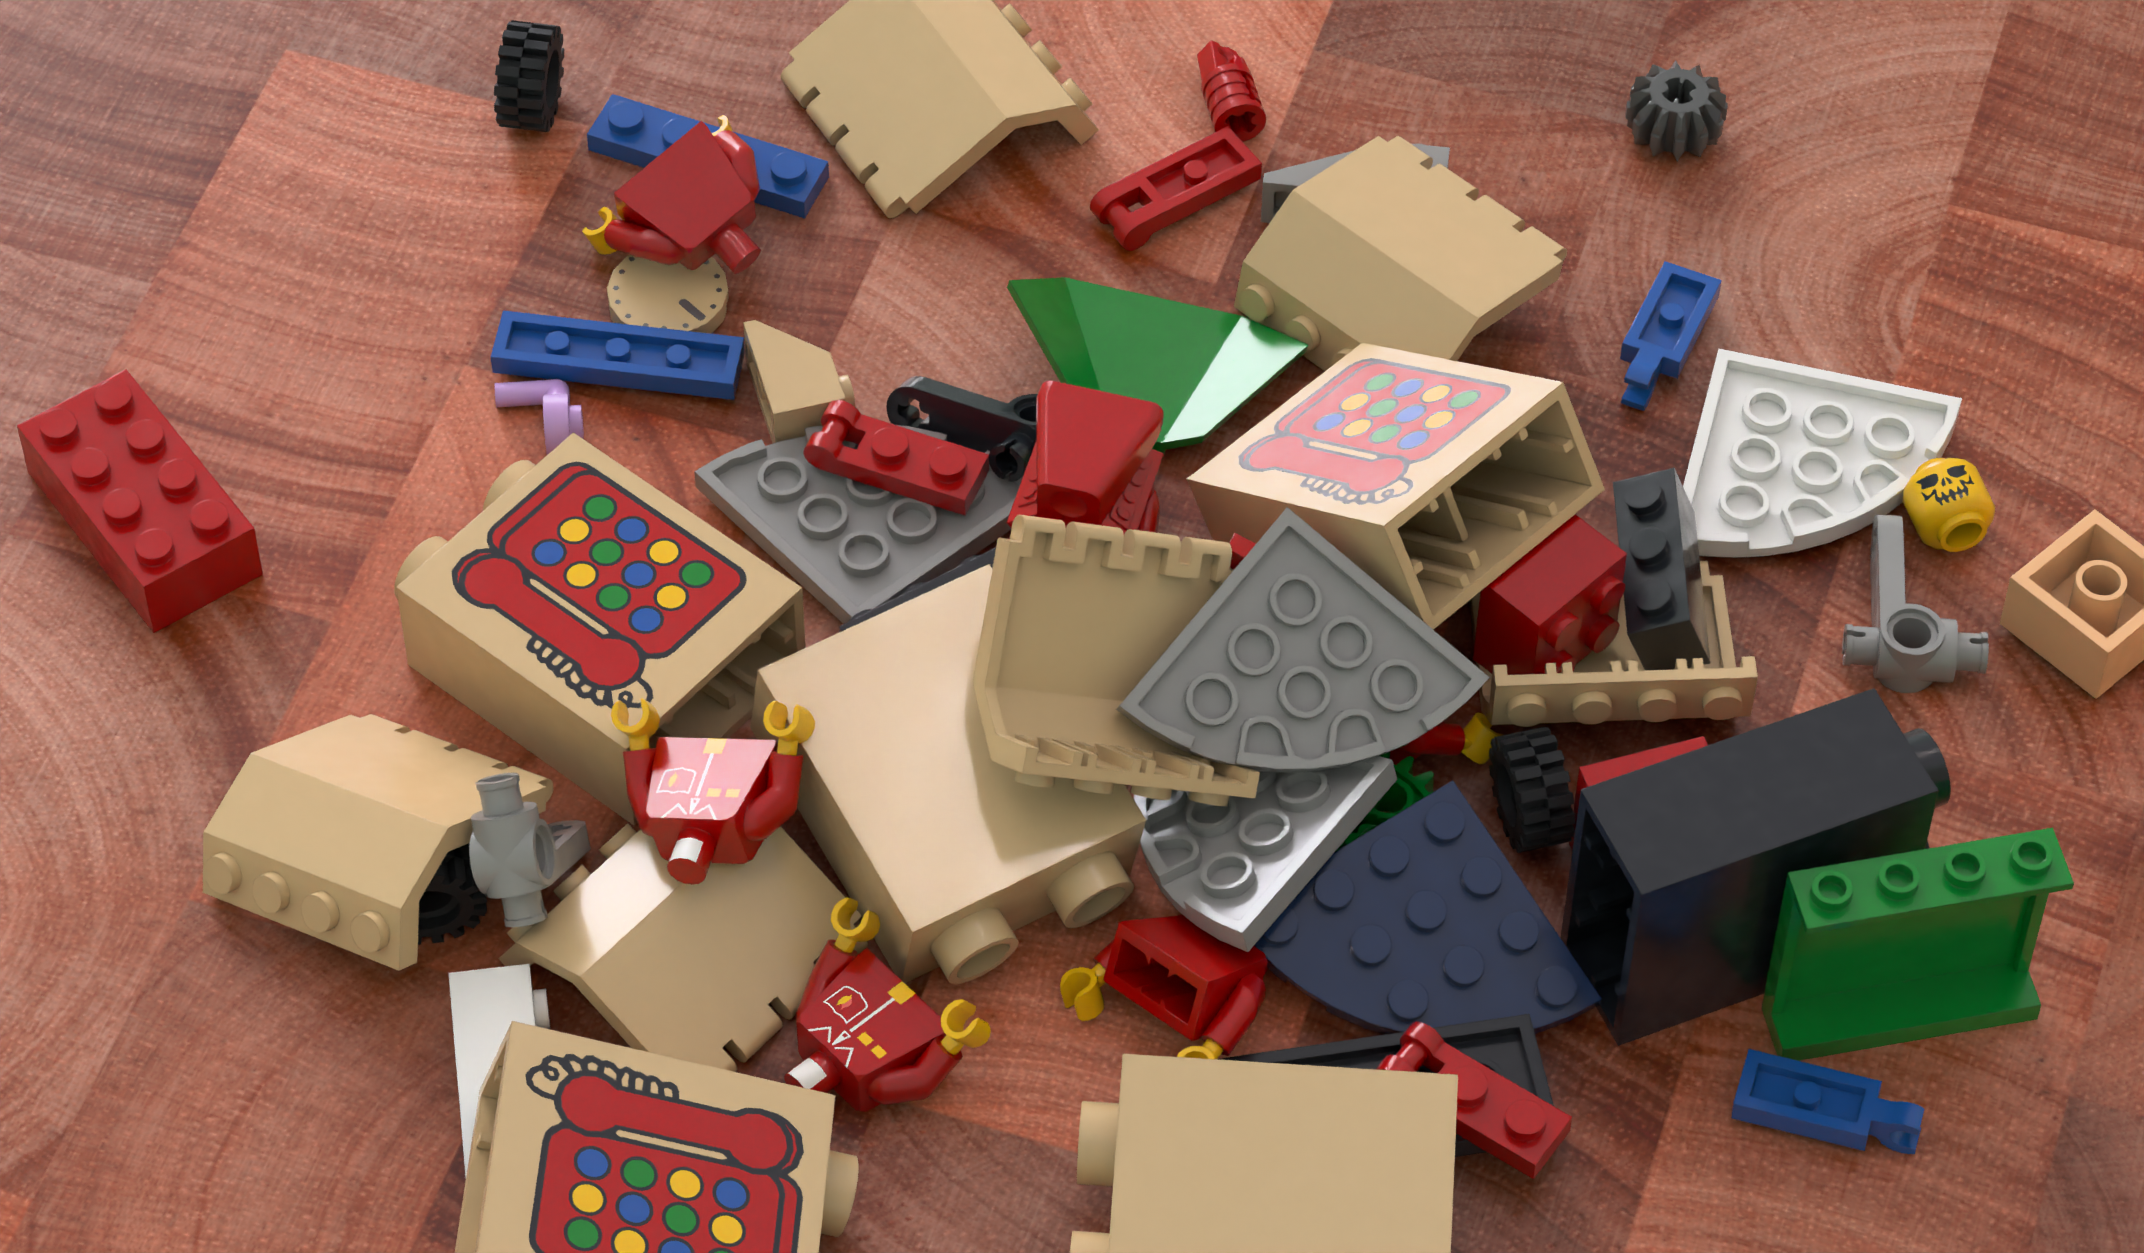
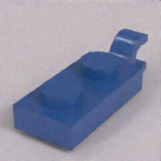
[1620,261,1722,411]
[1731,1049,1925,1154]

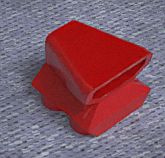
[1006,381,1164,535]

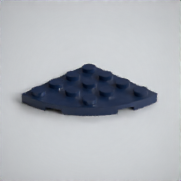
[1254,780,1602,1035]

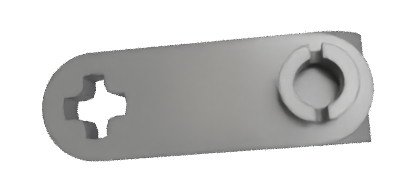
[1842,514,1989,693]
[469,773,591,927]

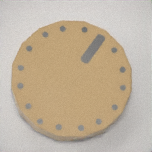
[607,255,729,334]

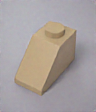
[743,320,856,444]

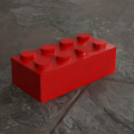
[17,369,263,633]

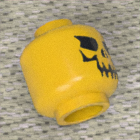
[1902,458,1995,552]

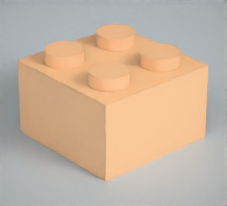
[2000,509,2144,699]

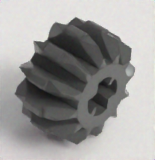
[1625,60,1728,162]

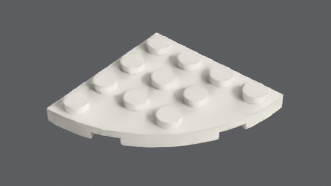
[1683,349,1962,558]

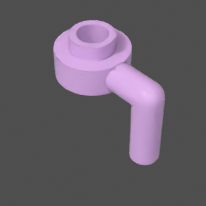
[495,379,584,455]

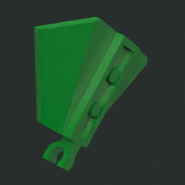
[1007,277,1309,459]

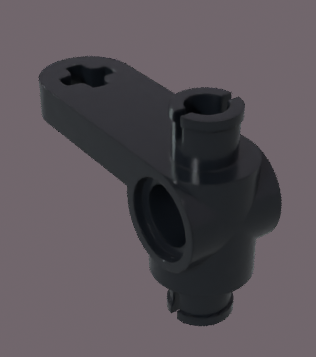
[886,376,1038,482]

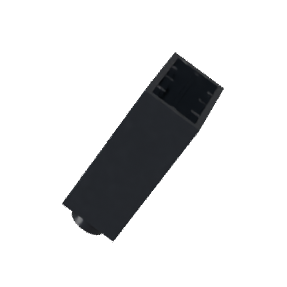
[1560,688,1951,1046]

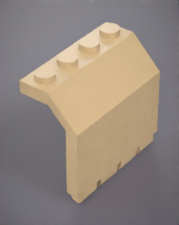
[780,0,1099,218]
[1234,136,1567,371]
[973,515,1260,806]
[1469,561,1758,727]
[203,714,553,971]
[498,824,868,1072]

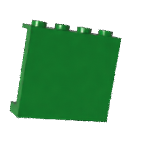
[1761,828,2074,1061]

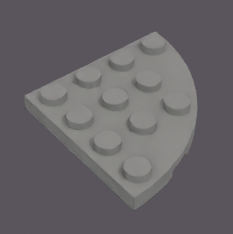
[694,425,1023,624]
[1116,507,1490,773]
[1134,756,1397,952]

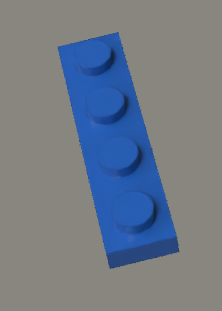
[587,94,829,218]
[491,311,745,400]

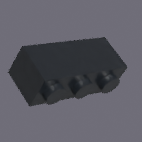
[1613,468,1711,670]

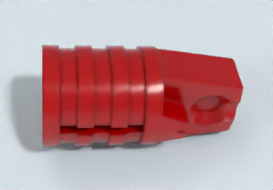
[1197,40,1266,142]

